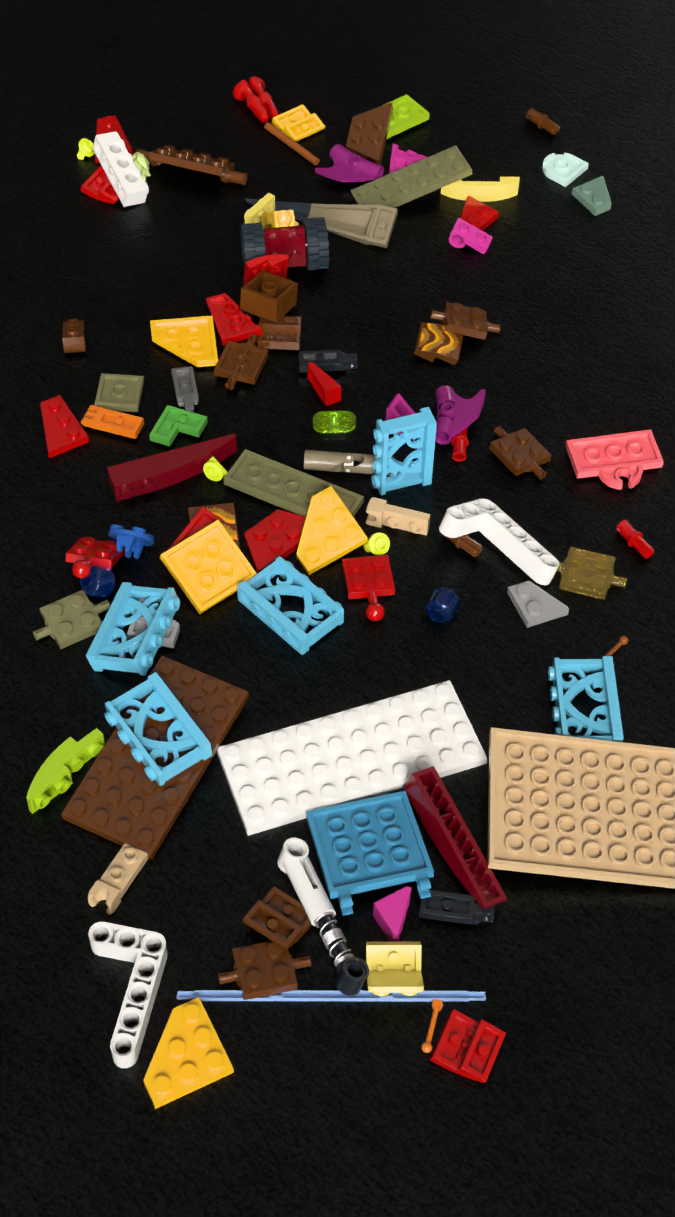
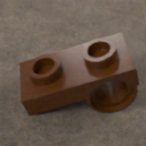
[62,319,86,353]

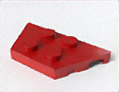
[244,509,306,574]

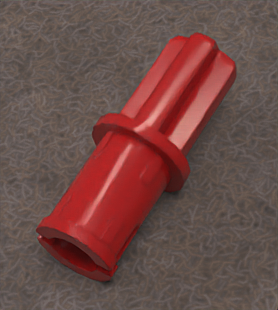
[451,428,469,462]
[616,520,654,559]

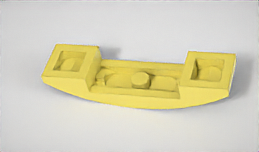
[441,177,520,202]

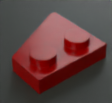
[461,196,499,231]

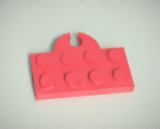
[566,430,664,490]

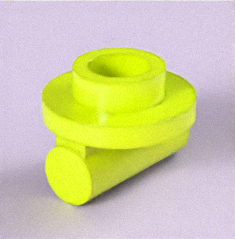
[77,138,95,160]
[203,456,228,481]
[364,533,390,556]

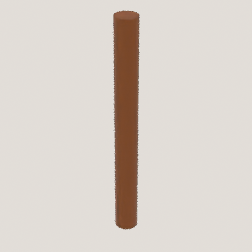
[264,122,320,165]

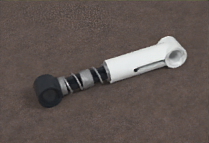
[277,838,369,996]

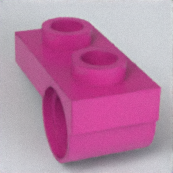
[449,217,493,254]

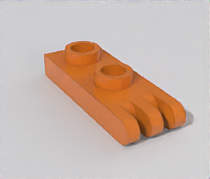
[81,405,144,439]

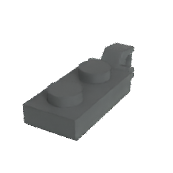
[171,366,199,413]

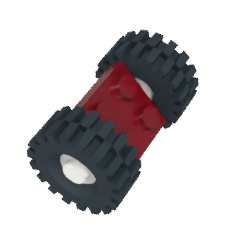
[240,217,329,270]

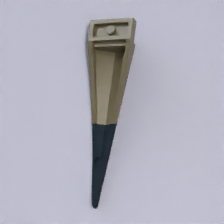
[245,198,398,248]

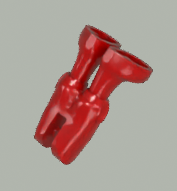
[233,76,279,123]

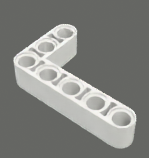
[439,499,559,585]
[88,922,168,1068]

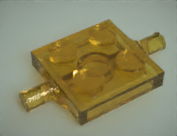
[557,547,627,600]

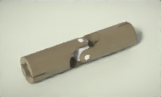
[304,450,394,476]

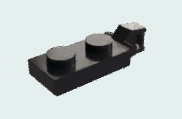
[299,349,358,372]
[419,890,495,925]

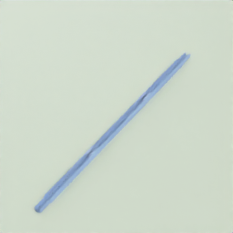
[177,990,486,1002]

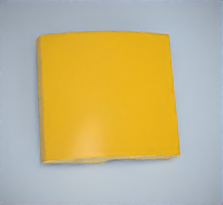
[272,104,325,142]

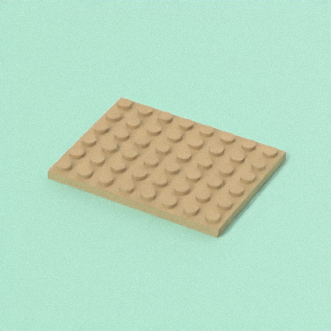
[488,728,675,889]

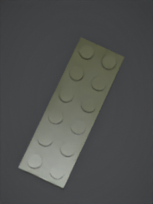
[350,145,472,208]
[223,449,364,517]

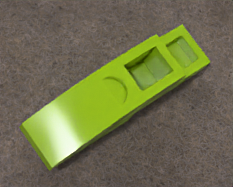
[26,728,105,814]

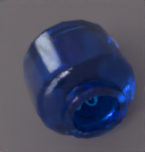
[80,565,116,597]
[425,587,460,623]

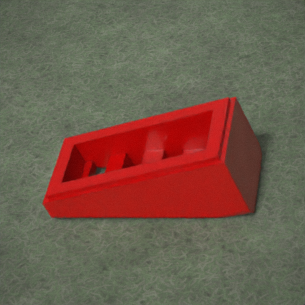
[307,362,342,406]

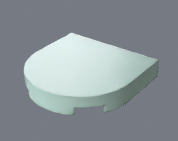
[542,152,589,187]

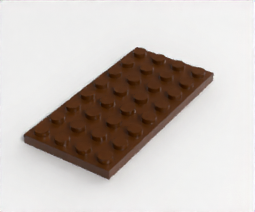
[61,656,249,859]

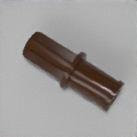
[526,108,560,135]
[441,533,482,557]

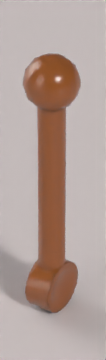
[601,636,628,659]

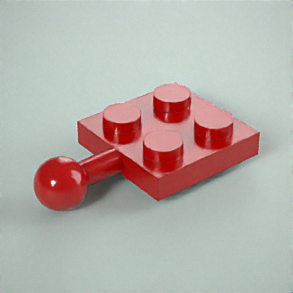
[66,537,124,579]
[342,555,395,621]

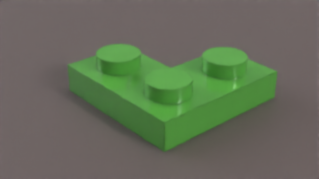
[149,405,208,446]

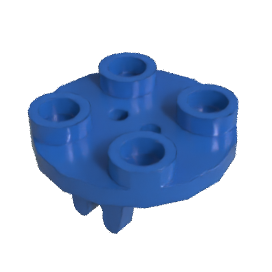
[108,524,154,559]

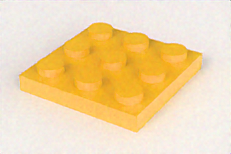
[160,520,257,614]

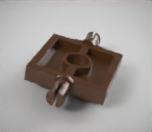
[430,302,500,340]
[214,334,268,390]
[489,426,551,480]
[218,941,311,1000]

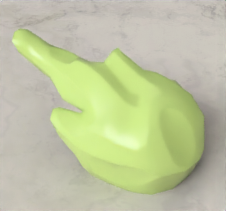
[132,152,151,182]

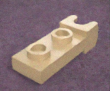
[366,497,430,536]
[88,843,148,915]

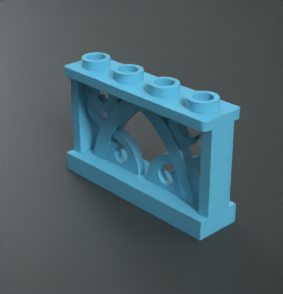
[371,407,437,495]
[237,556,344,655]
[86,582,180,676]
[548,656,624,742]
[104,672,212,786]

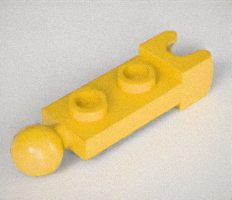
[261,210,295,228]

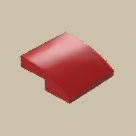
[81,165,119,204]
[243,254,289,285]
[430,1009,506,1083]

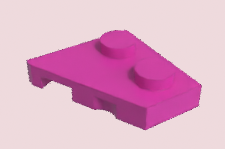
[389,144,427,173]

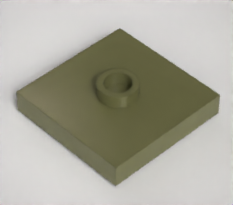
[95,373,144,412]

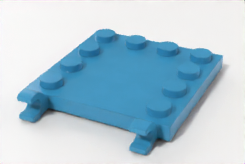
[306,791,434,916]

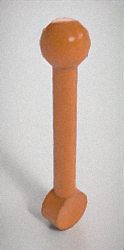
[421,999,443,1053]

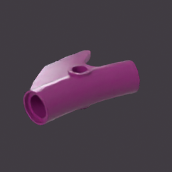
[315,144,384,182]
[435,386,486,445]

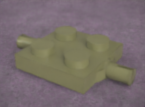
[33,590,110,649]

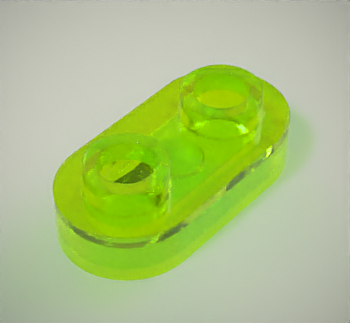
[313,411,356,433]

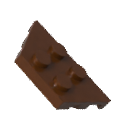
[346,103,393,165]

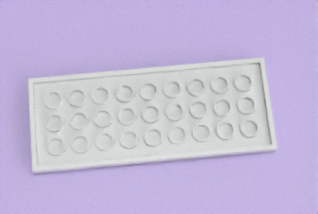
[217,680,487,836]

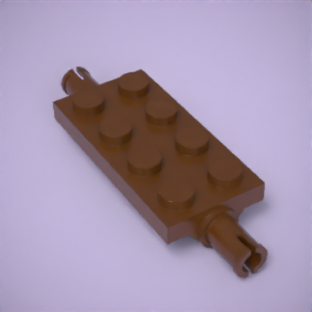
[137,145,247,185]

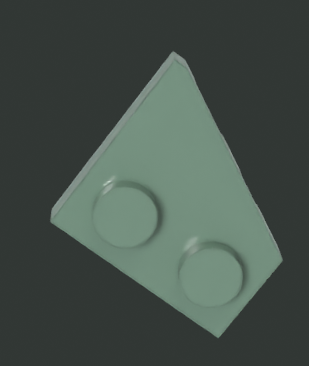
[572,176,612,216]

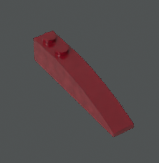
[107,433,237,501]
[404,766,507,909]

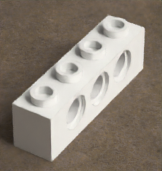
[93,131,149,207]

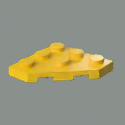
[150,316,218,367]
[297,486,368,575]
[144,997,234,1109]

